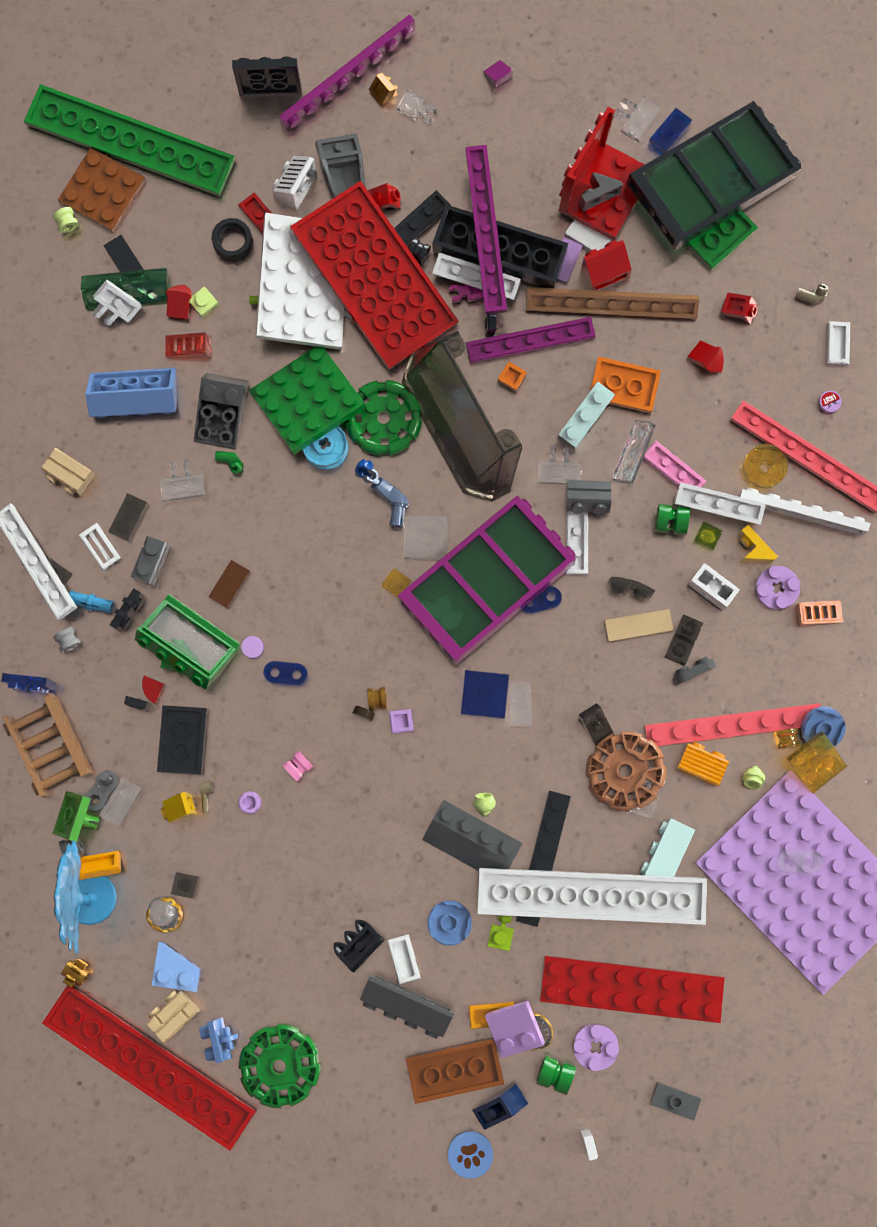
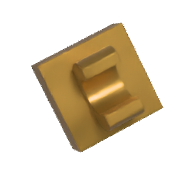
[369,73,398,105]

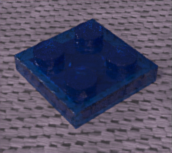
[1,673,56,694]

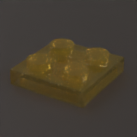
[786,731,847,794]

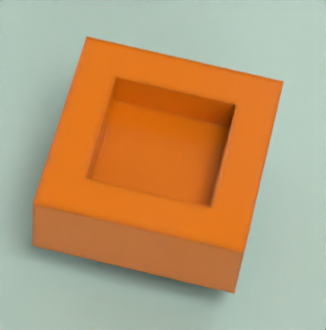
[497,361,527,392]

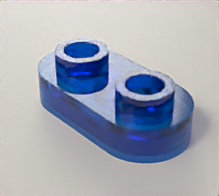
[519,586,562,615]
[263,661,308,686]

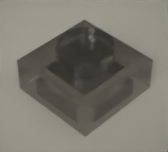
[171,872,199,899]

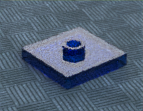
[461,670,509,719]

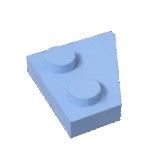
[151,942,201,992]

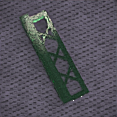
[81,268,169,309]

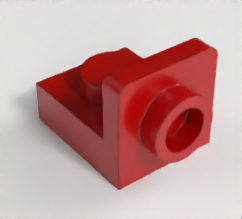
[721,292,758,324]

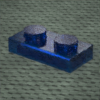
[649,108,692,153]

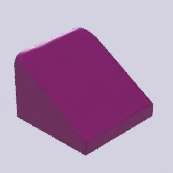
[483,60,513,88]

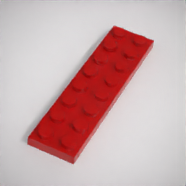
[540,956,725,1023]

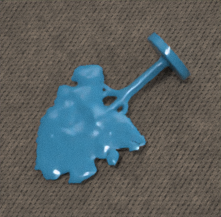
[53,840,117,954]

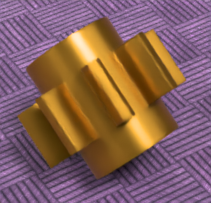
[61,959,90,988]

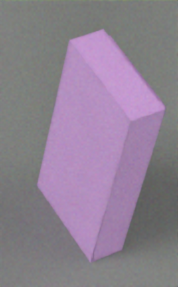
[558,237,583,284]

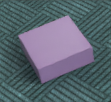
[389,709,414,734]

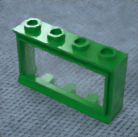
[134,594,240,690]

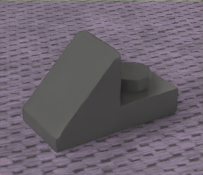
[579,172,623,212]

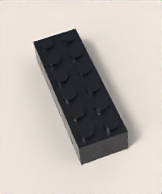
[432,204,569,288]

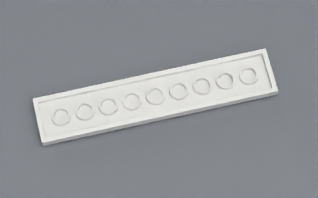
[478,868,707,925]

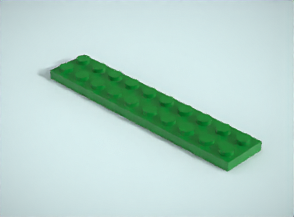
[24,84,236,197]

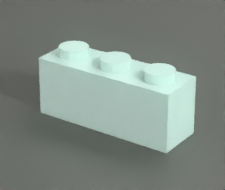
[558,382,615,447]
[639,818,695,876]

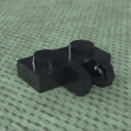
[109,588,144,632]

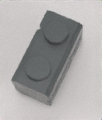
[566,480,612,515]
[131,536,171,588]

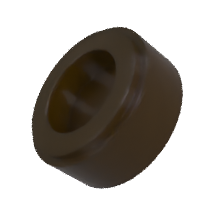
[352,705,375,721]

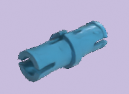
[69,590,114,614]

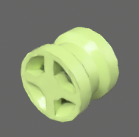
[52,207,79,233]

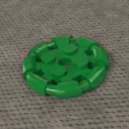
[345,380,422,456]
[238,1024,321,1108]

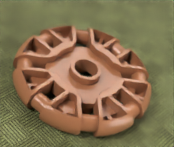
[586,731,667,812]

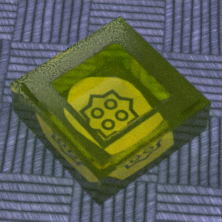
[693,521,723,551]

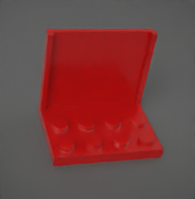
[558,107,654,240]

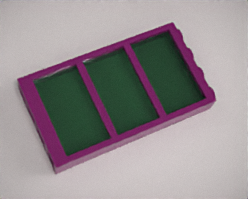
[398,495,576,665]

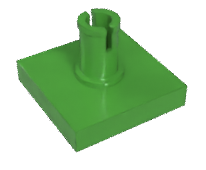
[52,791,99,842]

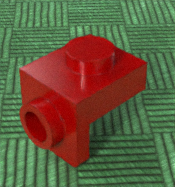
[368,183,401,210]

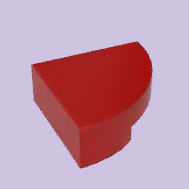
[142,675,165,704]

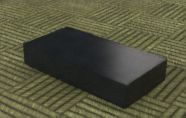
[103,235,144,282]

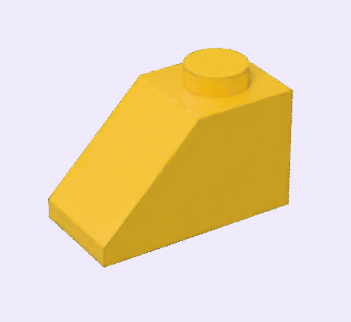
[160,792,197,823]

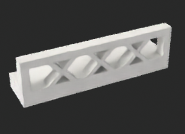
[433,253,522,300]
[673,482,766,525]

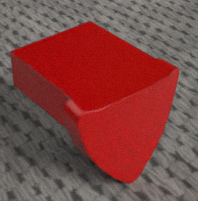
[166,285,192,319]
[687,340,724,372]

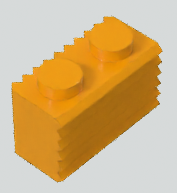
[676,742,729,787]

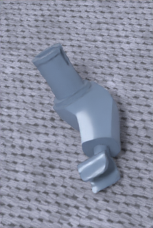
[363,469,409,528]

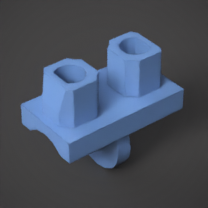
[199,1018,238,1063]

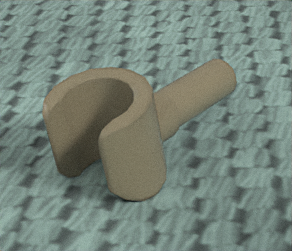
[199,781,213,813]

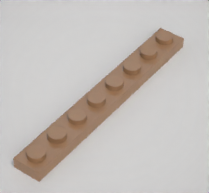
[526,287,700,319]

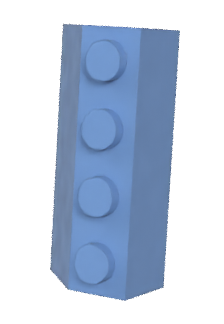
[85,368,177,418]

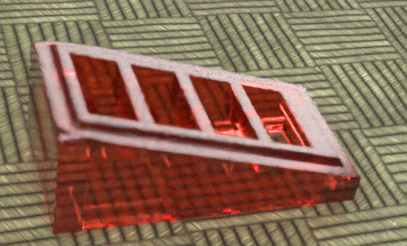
[165,332,212,358]

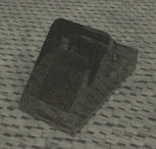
[579,703,615,746]

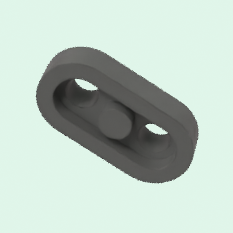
[673,656,717,685]

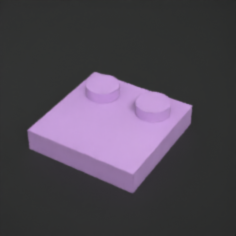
[485,1001,545,1058]

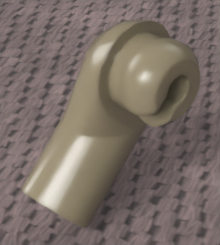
[795,284,829,304]

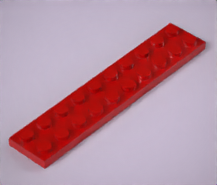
[42,985,256,1151]

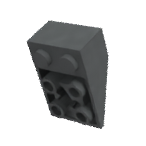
[193,373,249,449]

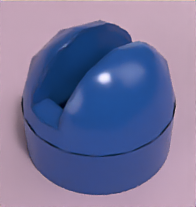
[355,459,374,478]

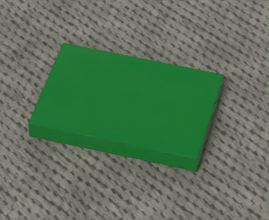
[685,198,758,271]

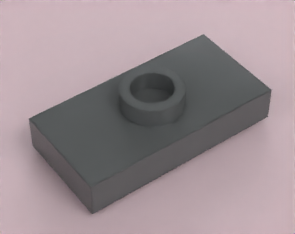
[650,1082,701,1121]

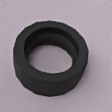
[211,218,253,262]

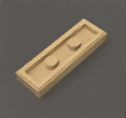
[604,609,673,642]

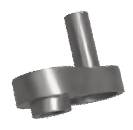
[85,770,119,813]

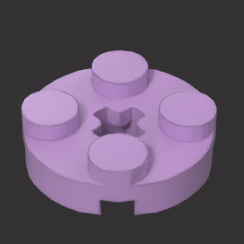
[755,565,801,610]
[573,1024,619,1071]

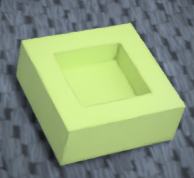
[190,286,219,318]

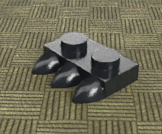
[334,920,385,973]

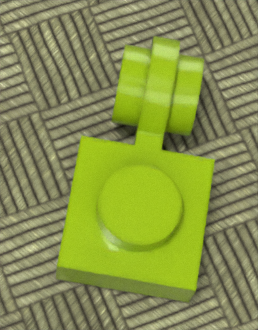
[487,915,514,951]

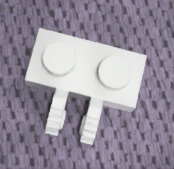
[93,280,142,326]

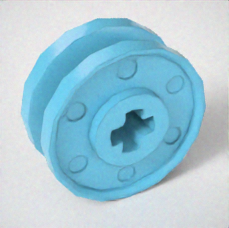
[303,426,349,471]

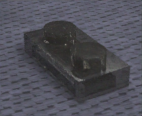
[108,493,148,542]

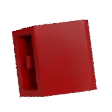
[580,240,632,291]

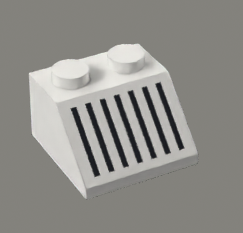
[272,156,317,211]

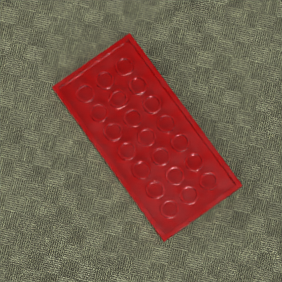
[290,181,459,370]

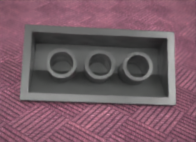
[422,800,522,871]
[360,974,454,1039]

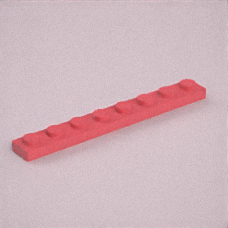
[730,400,877,514]
[644,703,821,746]

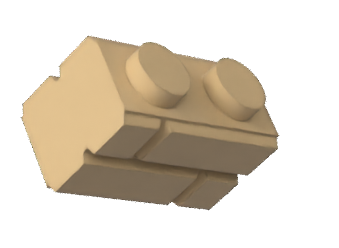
[41,448,95,496]
[146,990,200,1043]

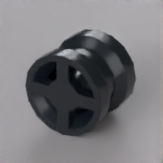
[409,238,431,265]

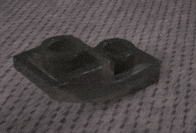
[607,577,655,601]
[665,614,703,666]

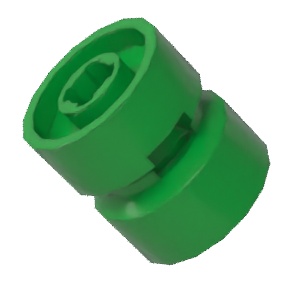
[655,504,690,535]
[536,1055,576,1095]

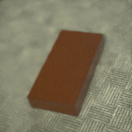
[208,560,250,609]

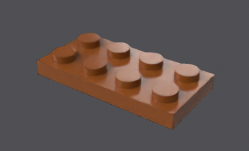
[406,1038,504,1104]

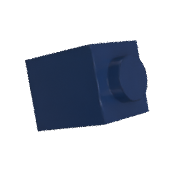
[472,1084,528,1130]

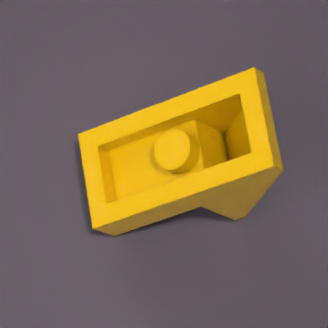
[738,525,778,563]

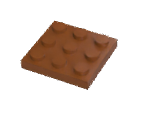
[58,147,146,233]

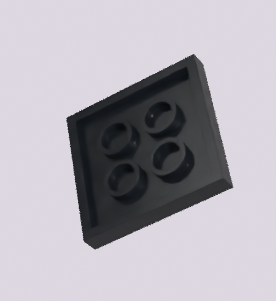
[232,56,302,96]

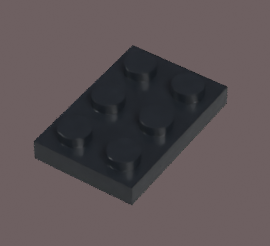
[157,705,208,775]

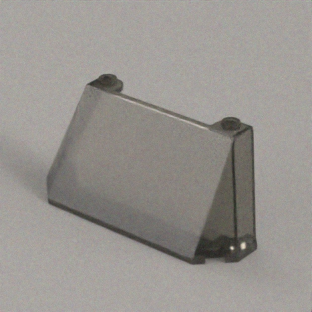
[402,331,522,502]

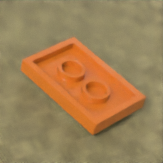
[590,356,661,414]

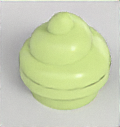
[742,765,765,790]
[473,793,496,817]

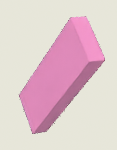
[642,441,706,487]

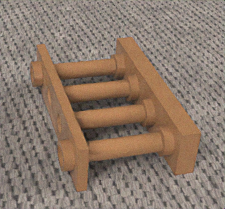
[3,693,93,798]

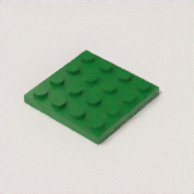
[249,346,366,455]

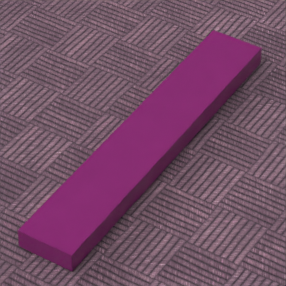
[465,317,596,365]

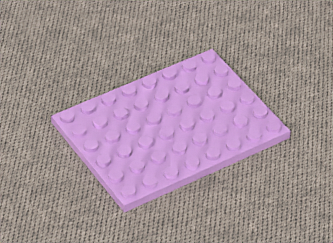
[695,770,877,995]

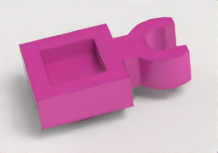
[449,284,483,303]

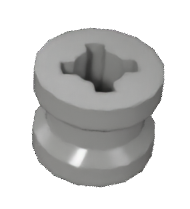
[53,627,81,653]

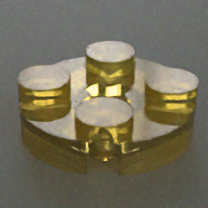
[743,444,788,488]

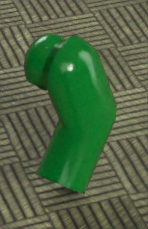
[215,451,243,474]

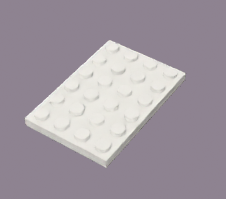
[255,213,344,350]

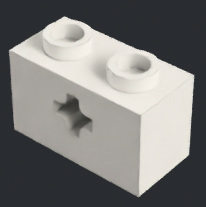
[688,563,740,611]

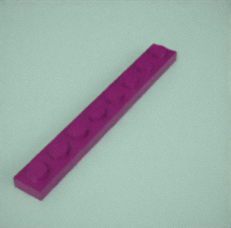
[279,14,415,131]
[465,145,507,315]

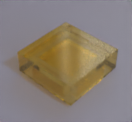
[381,568,412,598]

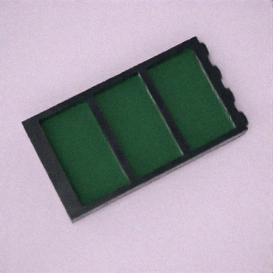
[626,101,803,251]

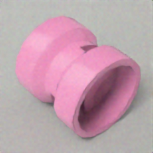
[282,750,313,782]

